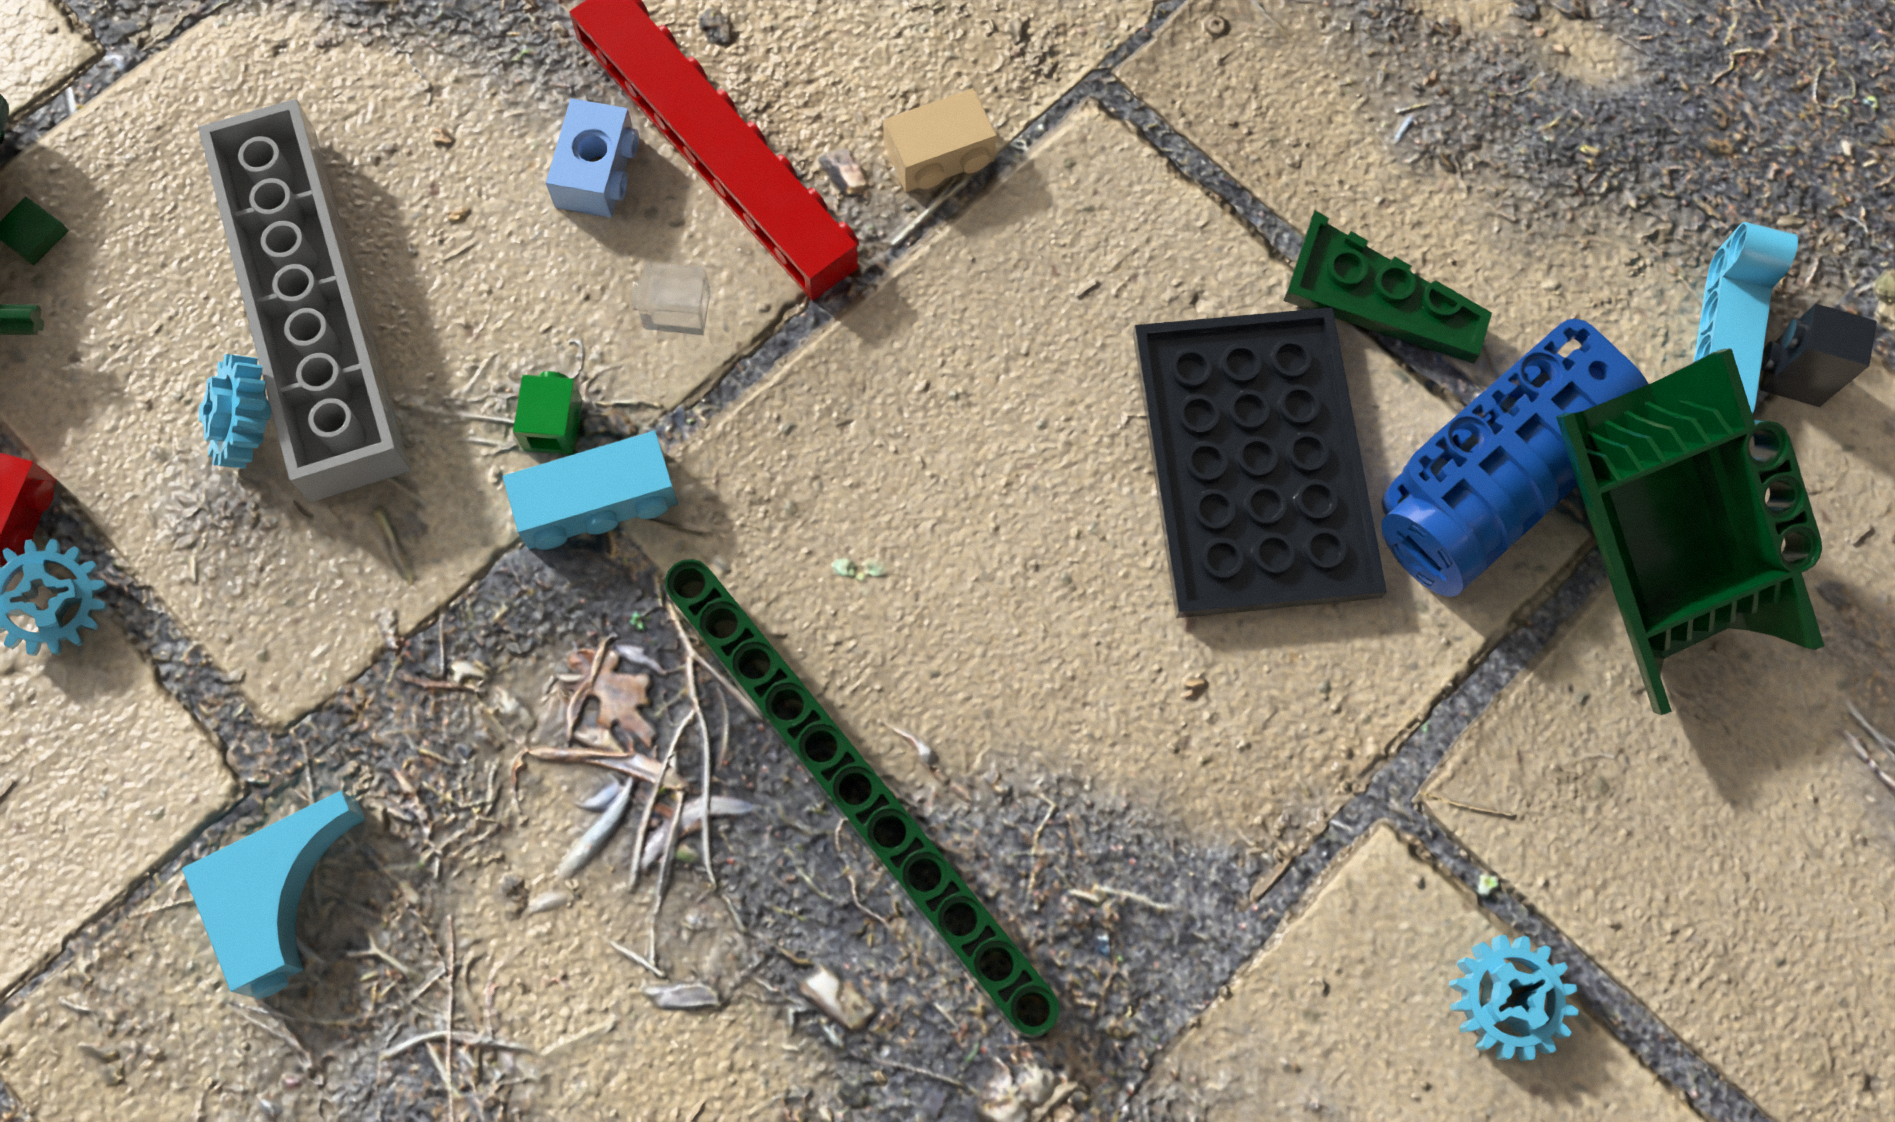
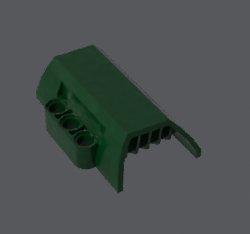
[1556,348,1824,715]

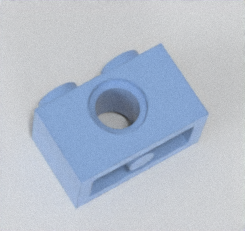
[546,98,639,218]

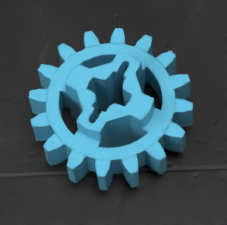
[199,354,271,469]
[0,539,108,656]
[1449,935,1579,1061]

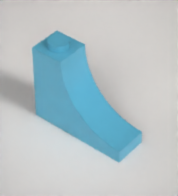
[182,791,366,999]

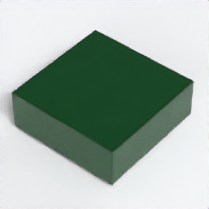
[0,196,69,266]

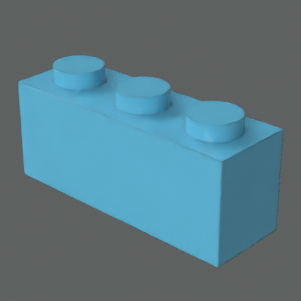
[502,431,678,550]

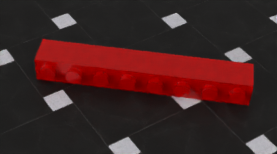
[569,0,859,302]

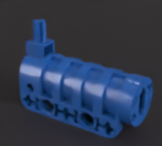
[1381,319,1649,597]

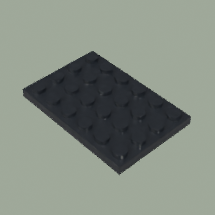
[1133,307,1387,618]

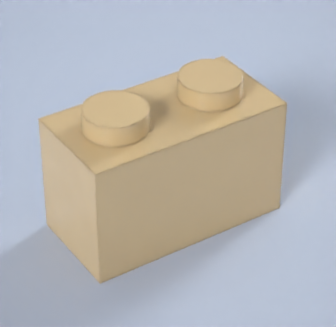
[883,88,996,192]

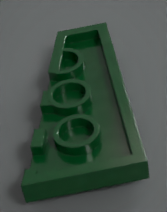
[1283,210,1492,364]

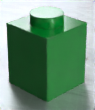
[513,371,583,455]

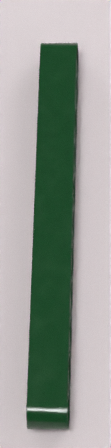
[665,559,1060,1039]

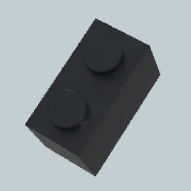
[1760,303,1877,407]

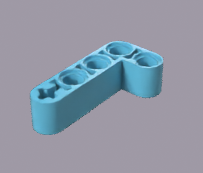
[1694,222,1798,414]

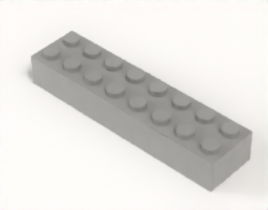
[198,99,411,503]

